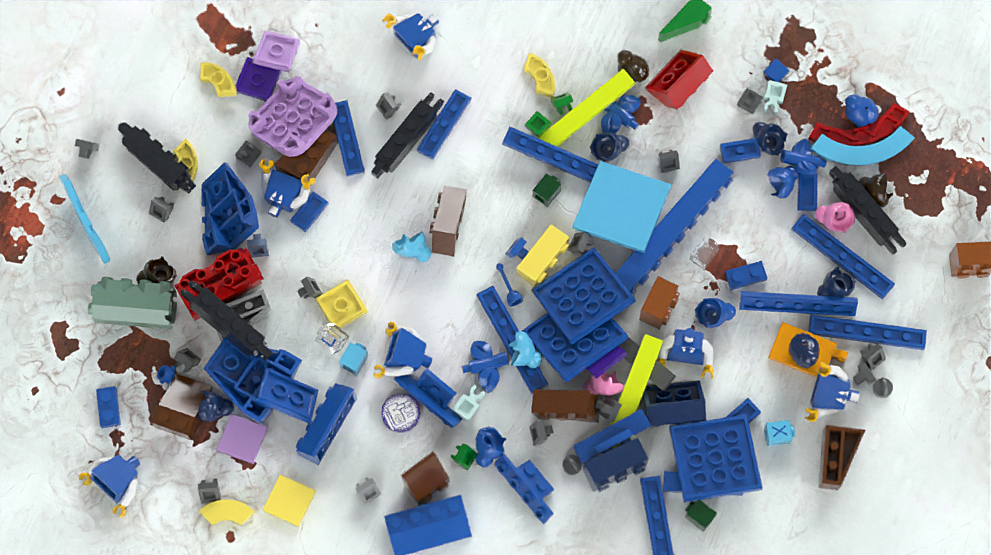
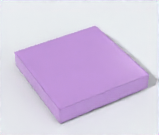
[253,31,300,72]
[217,414,268,464]

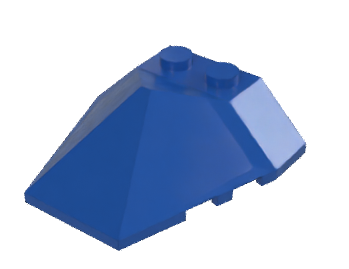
[201,162,259,256]
[204,338,302,423]

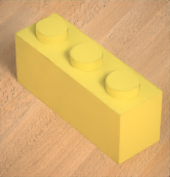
[516,224,570,286]

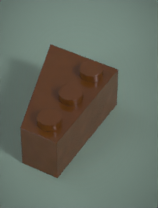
[818,425,866,490]

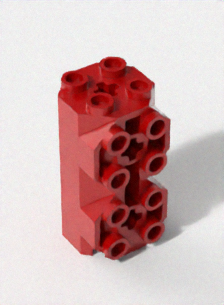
[174,247,264,321]

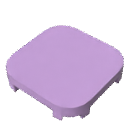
[248,76,337,157]

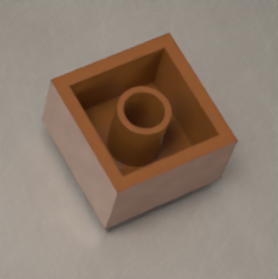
[949,241,991,279]
[639,276,680,330]

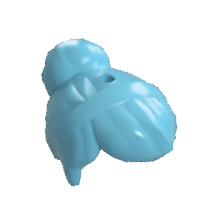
[392,231,432,262]
[509,331,542,368]

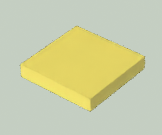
[315,279,368,331]
[263,475,316,527]

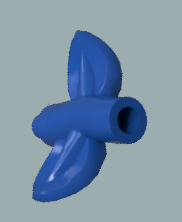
[601,95,641,133]
[780,139,827,175]
[461,341,509,393]

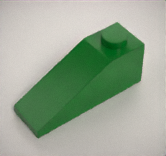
[658,0,712,42]

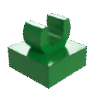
[550,92,573,115]
[525,111,551,138]
[451,443,477,470]

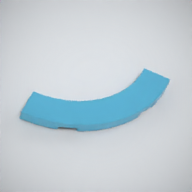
[810,126,915,166]
[59,174,110,264]

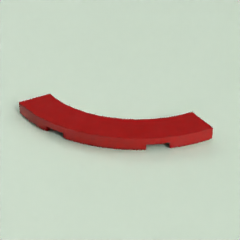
[808,103,910,146]

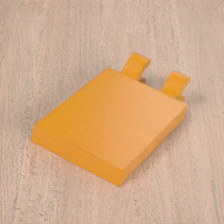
[768,322,848,378]

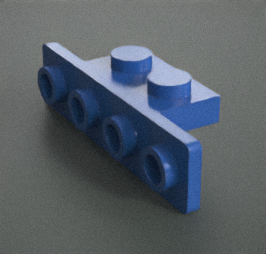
[394,368,462,428]
[573,409,651,463]
[494,454,555,524]

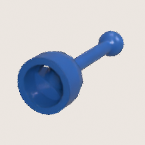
[496,263,523,307]

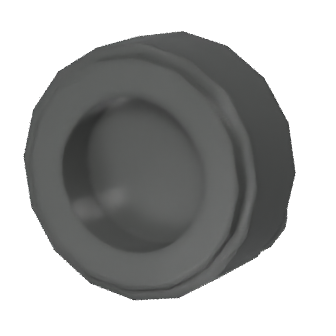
[873,377,893,398]
[563,455,582,475]

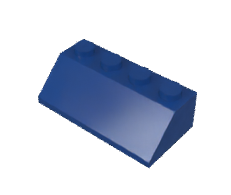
[296,383,357,465]
[384,495,472,555]

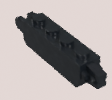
[371,92,444,179]
[117,122,196,194]
[829,166,906,255]
[180,280,272,361]

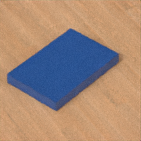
[255,367,319,424]

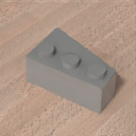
[216,290,272,342]

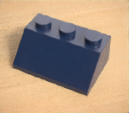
[643,380,706,427]

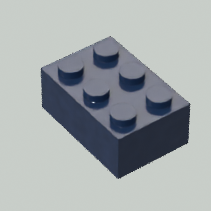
[583,438,649,492]

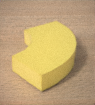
[524,53,555,98]
[200,62,237,97]
[173,138,198,182]
[199,500,255,526]

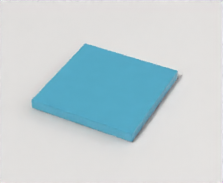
[572,161,671,253]

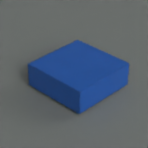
[763,59,790,83]

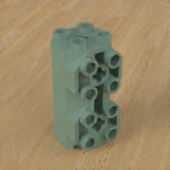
[88,277,177,329]

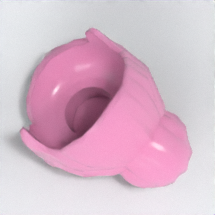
[815,202,856,233]
[583,371,624,396]

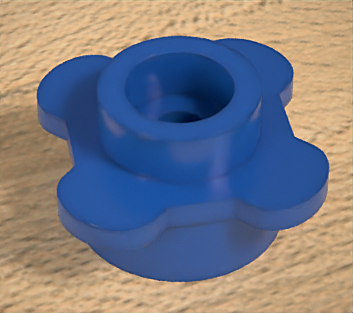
[157,365,175,384]

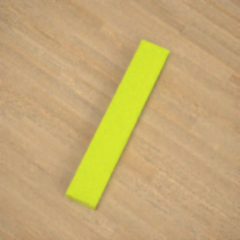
[538,69,635,147]
[609,334,663,448]

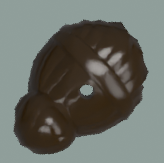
[617,50,649,82]
[859,173,893,207]
[136,256,177,284]

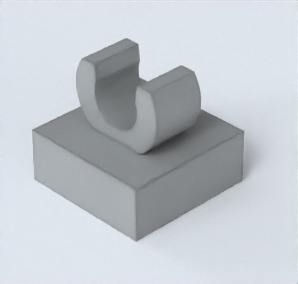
[355,477,382,505]

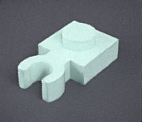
[764,80,787,115]
[452,385,485,422]

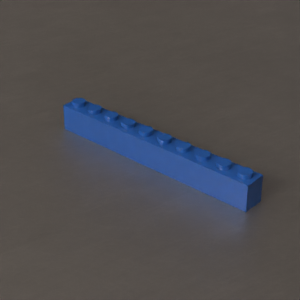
[615,159,734,296]

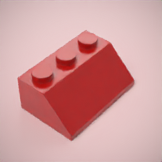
[645,50,713,110]

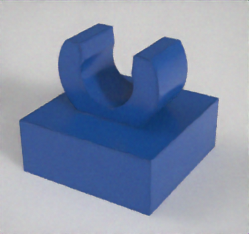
[505,237,529,260]

